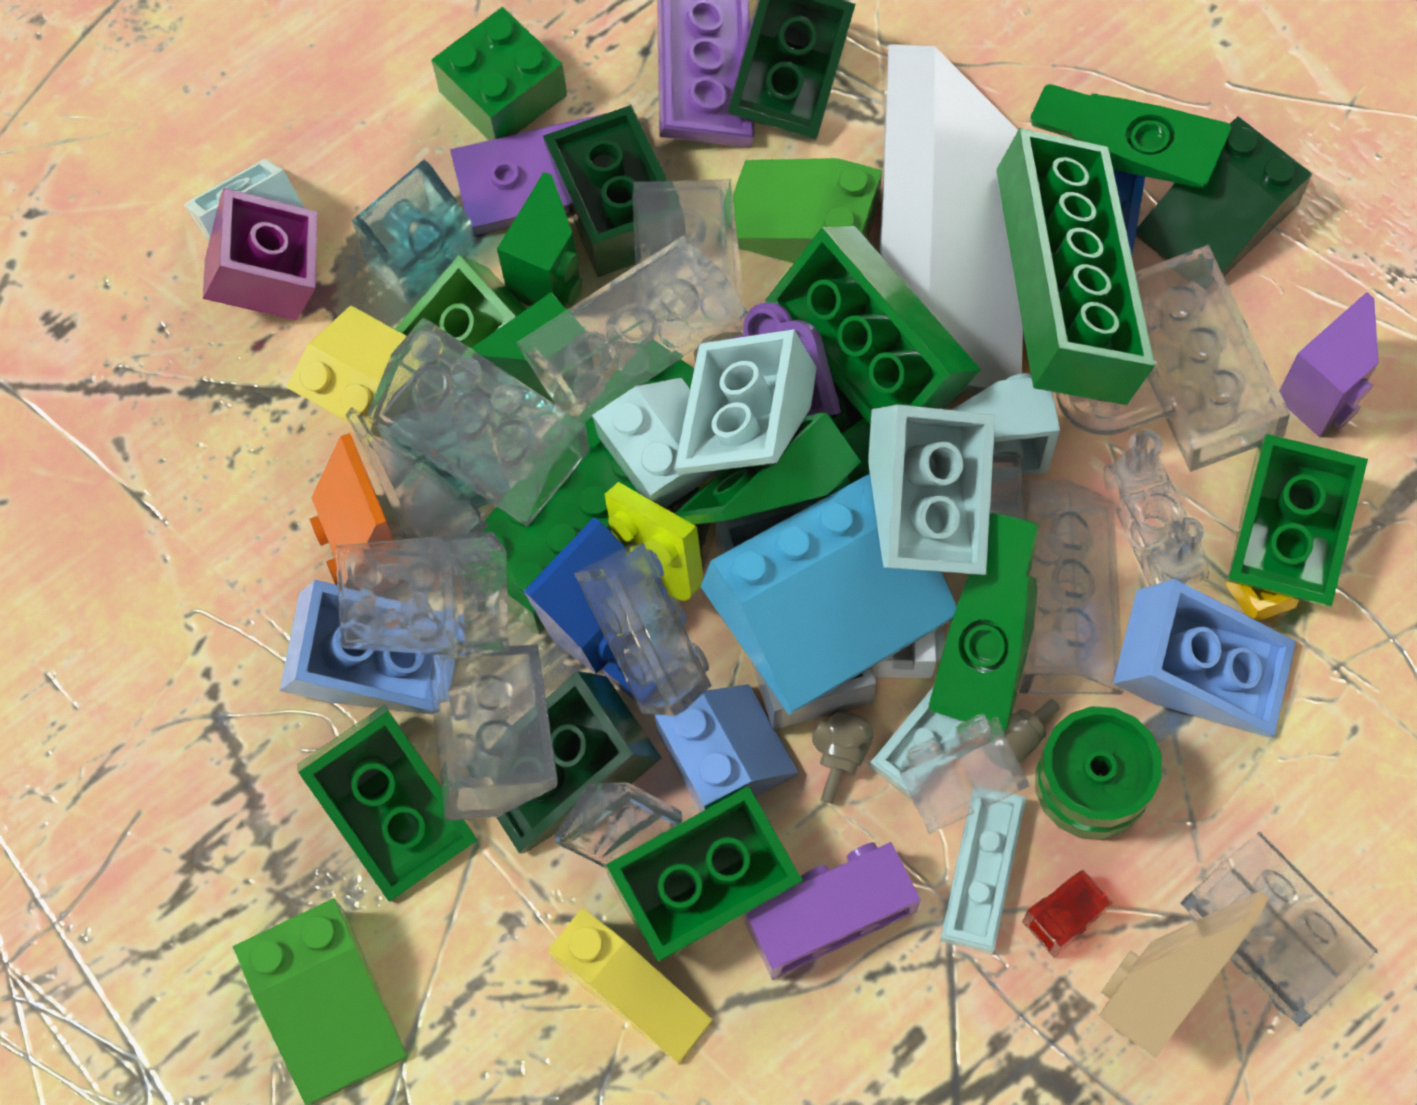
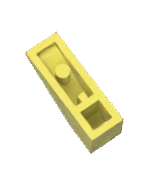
[547,907,713,1064]

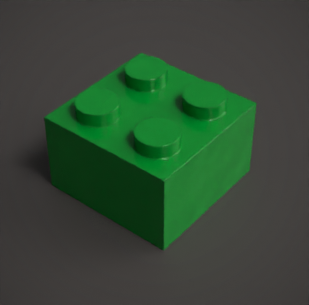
[431,6,567,140]

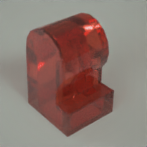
[1022,869,1114,958]

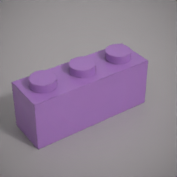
[744,842,921,980]

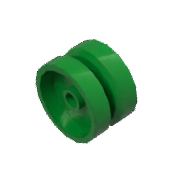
[1035,706,1162,840]

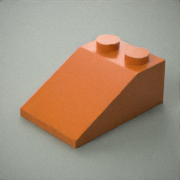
[309,433,411,594]

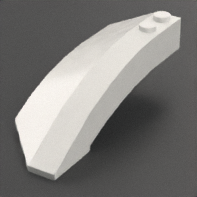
[880,44,1023,395]

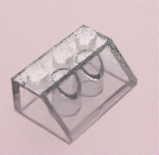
[574,543,712,716]
[430,644,558,821]
[1180,831,1378,1027]

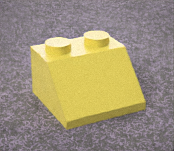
[286,306,434,438]

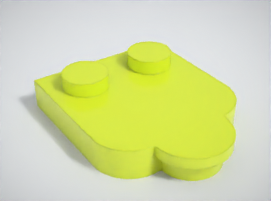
[604,482,704,606]

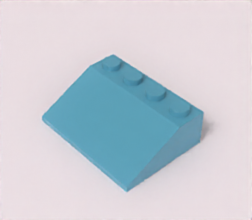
[700,474,957,715]

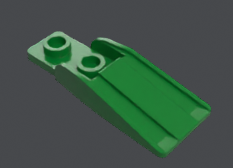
[1030,84,1231,188]
[929,512,1040,732]

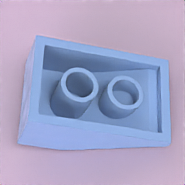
[1113,579,1296,737]
[279,580,462,716]

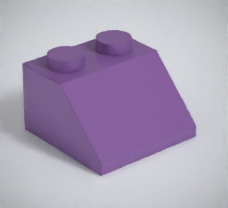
[1276,292,1379,437]

